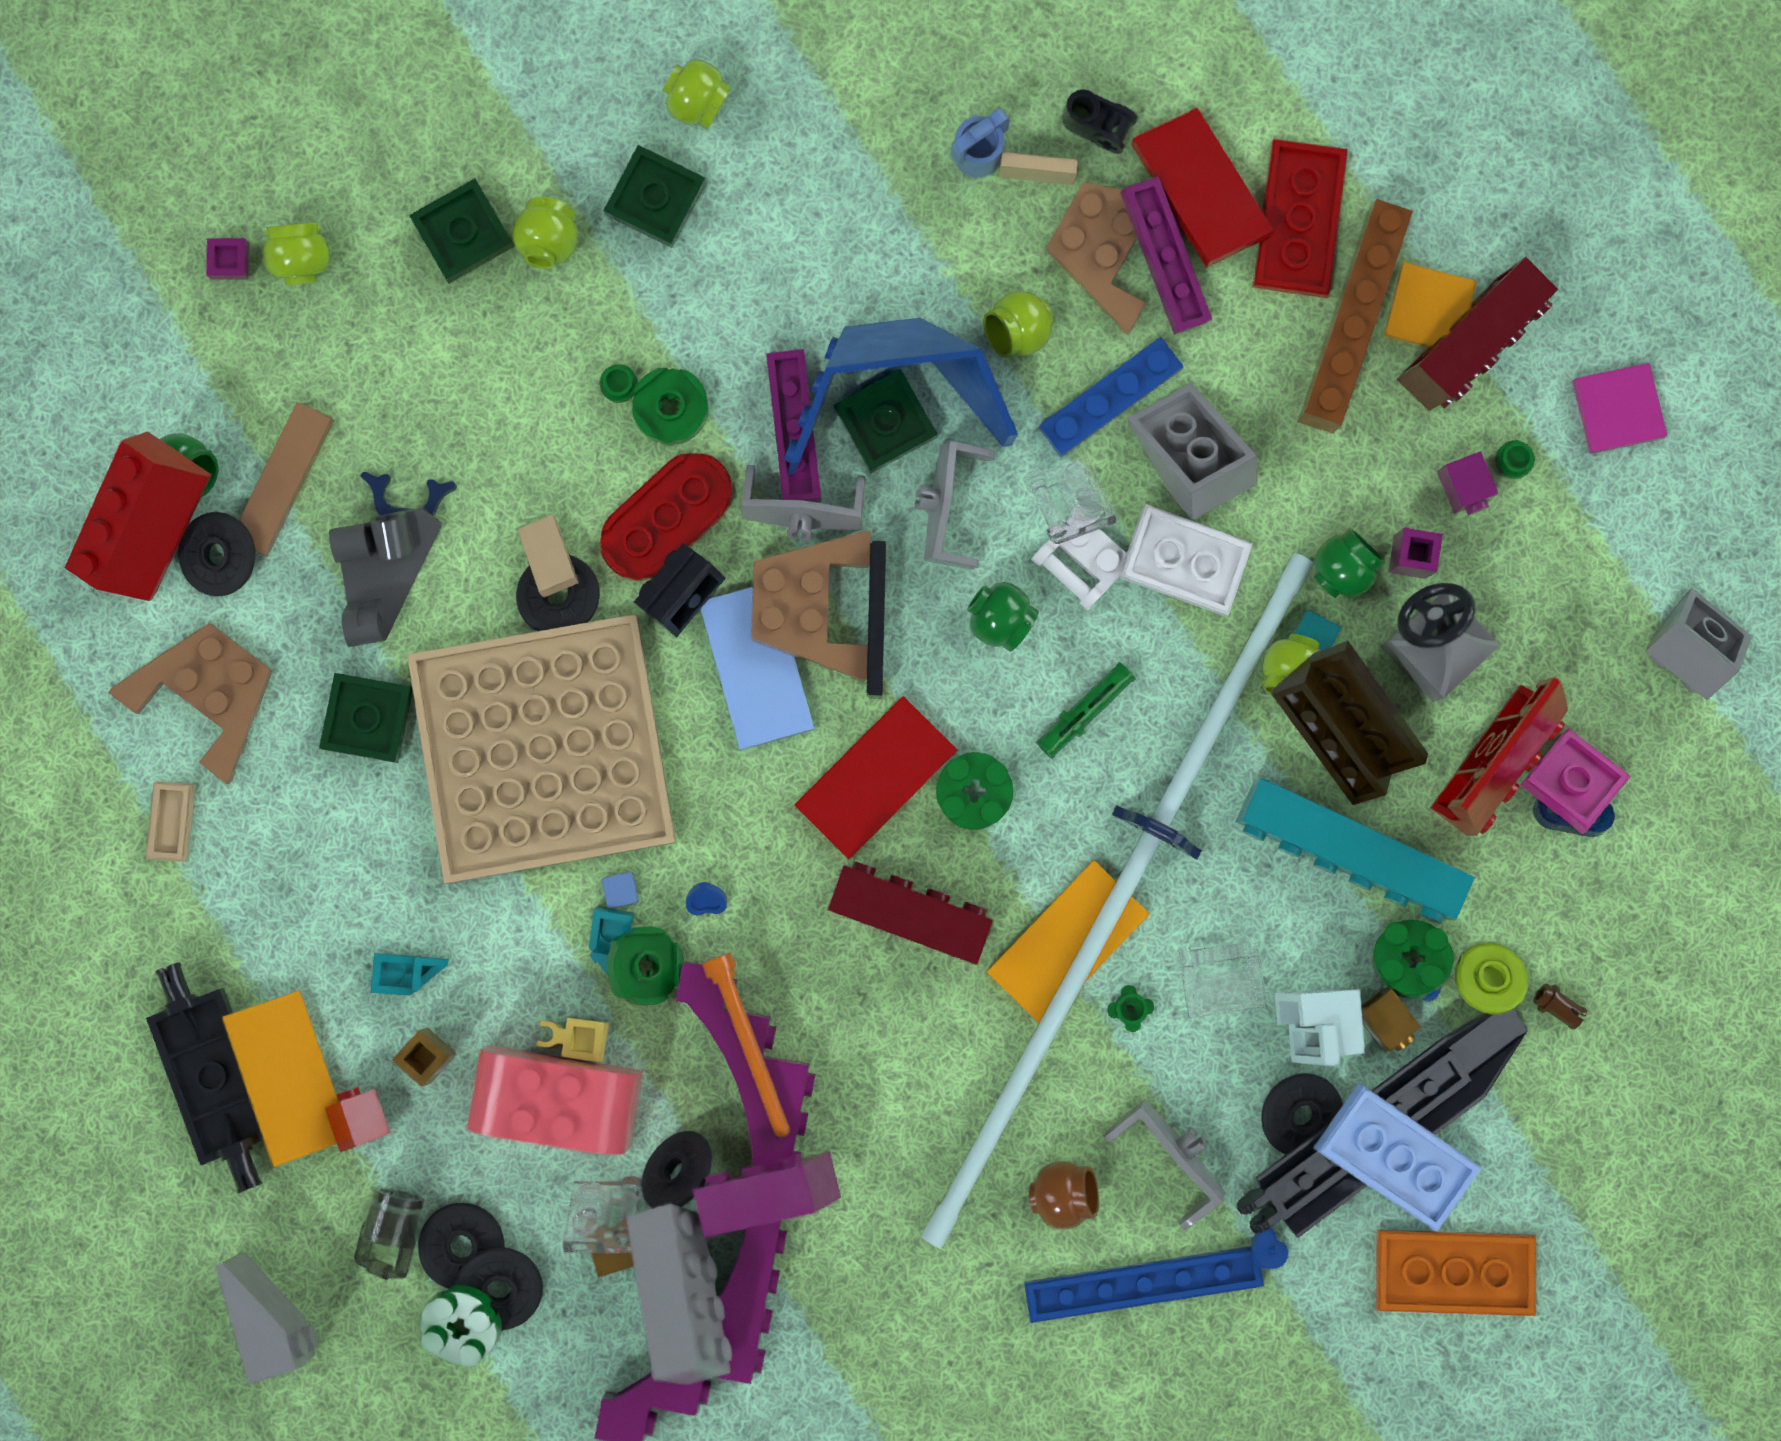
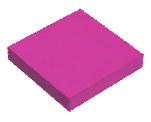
[1572,363,1667,454]
[1520,728,1631,834]

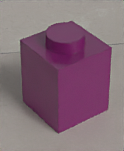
[1437,451,1499,516]
[1388,527,1443,579]

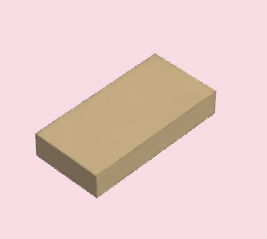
[999,152,1078,185]
[517,514,579,598]
[146,781,196,862]

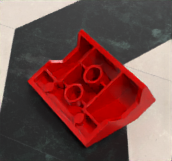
[1430,677,1568,836]

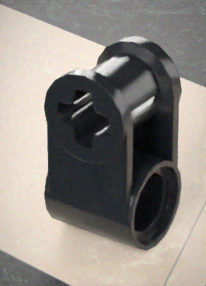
[1062,89,1138,154]

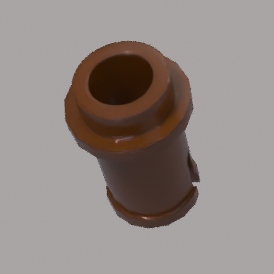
[1533,984,1587,1030]

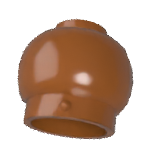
[1029,1161,1099,1230]

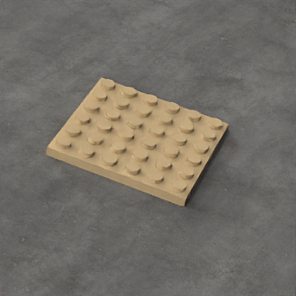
[407,614,676,884]

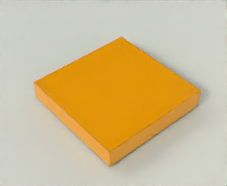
[1384,262,1477,347]

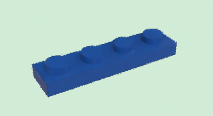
[1038,337,1184,458]

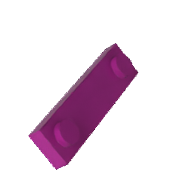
[1120,176,1213,335]
[766,349,822,503]

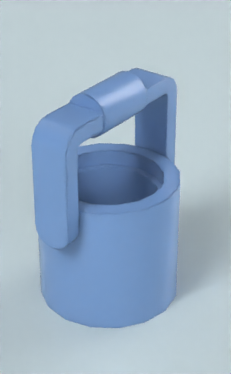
[951,108,1010,178]

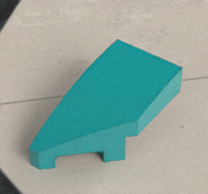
[589,906,635,976]
[370,953,449,995]

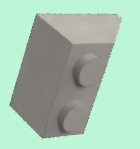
[1646,588,1752,700]

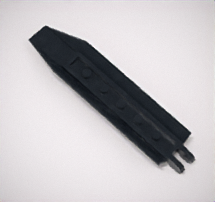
[1236,1009,1528,1238]

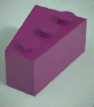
[693,1151,842,1238]

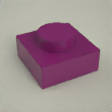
[206,238,249,280]

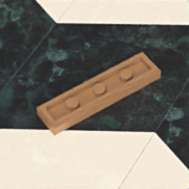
[239,402,334,557]

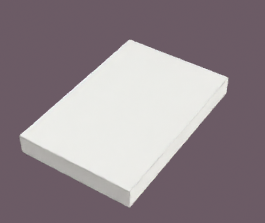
[1119,504,1253,617]

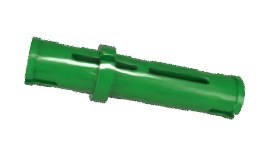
[1036,662,1136,759]

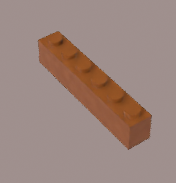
[1297,199,1413,434]

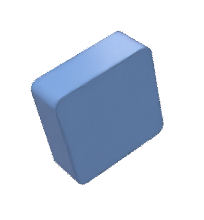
[602,872,639,908]

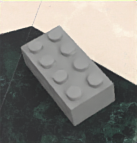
[626,1204,732,1385]

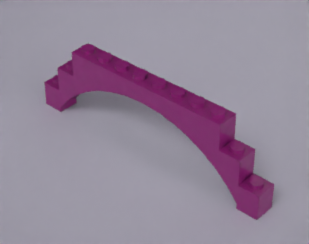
[594,961,816,1441]

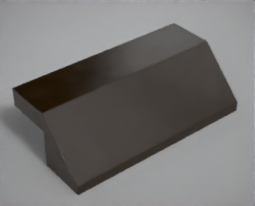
[1271,641,1428,805]

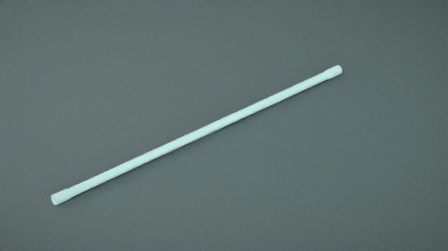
[921,553,1314,1249]

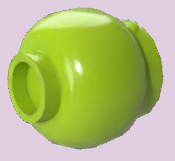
[662,59,732,130]
[512,197,578,269]
[263,222,330,285]
[983,291,1054,358]
[1261,634,1321,694]

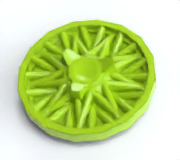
[1455,943,1528,1015]

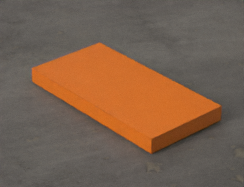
[1375,1230,1536,1316]

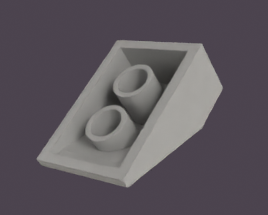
[1128,383,1257,520]
[215,1252,318,1385]

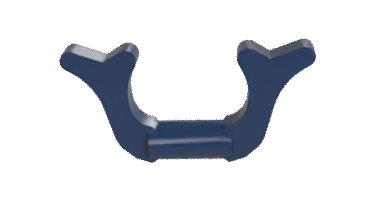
[361,472,457,516]
[1111,805,1202,860]

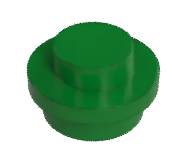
[599,364,638,403]
[1495,440,1535,479]

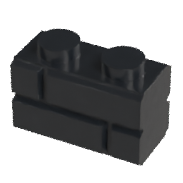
[634,543,726,638]

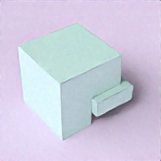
[1275,989,1365,1066]

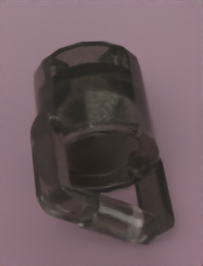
[354,1187,425,1280]

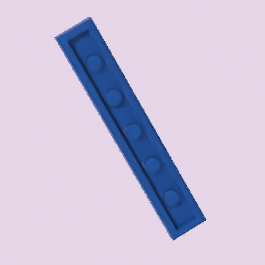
[1024,1246,1264,1323]

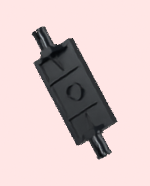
[146,962,264,1193]

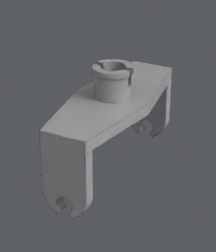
[915,440,995,569]
[741,465,866,541]
[1103,1099,1225,1230]

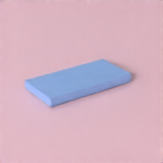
[701,587,815,750]
[1314,1083,1482,1232]

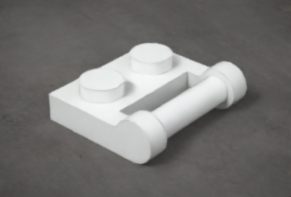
[1031,509,1127,611]

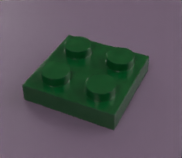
[603,145,707,248]
[409,178,515,284]
[834,369,938,474]
[319,673,413,763]

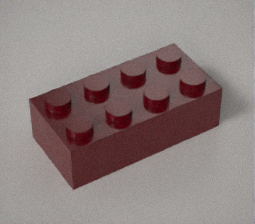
[1396,256,1559,411]
[827,861,994,965]

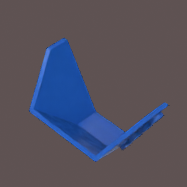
[784,318,1018,475]

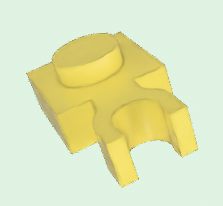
[536,1017,609,1062]

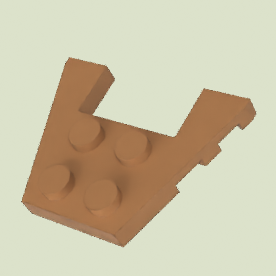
[1046,182,1185,335]
[751,531,870,682]
[108,623,273,784]

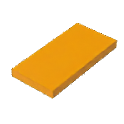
[986,860,1150,1023]
[222,990,338,1168]

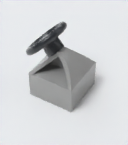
[1380,583,1501,702]

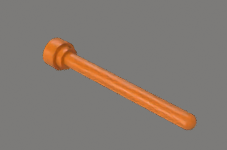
[702,952,790,1138]

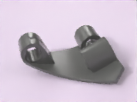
[329,508,443,647]

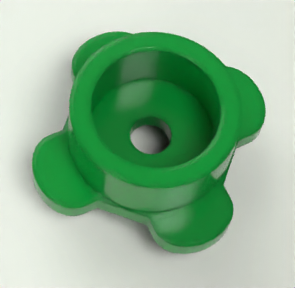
[1107,985,1154,1032]

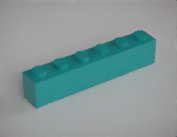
[1235,778,1475,924]

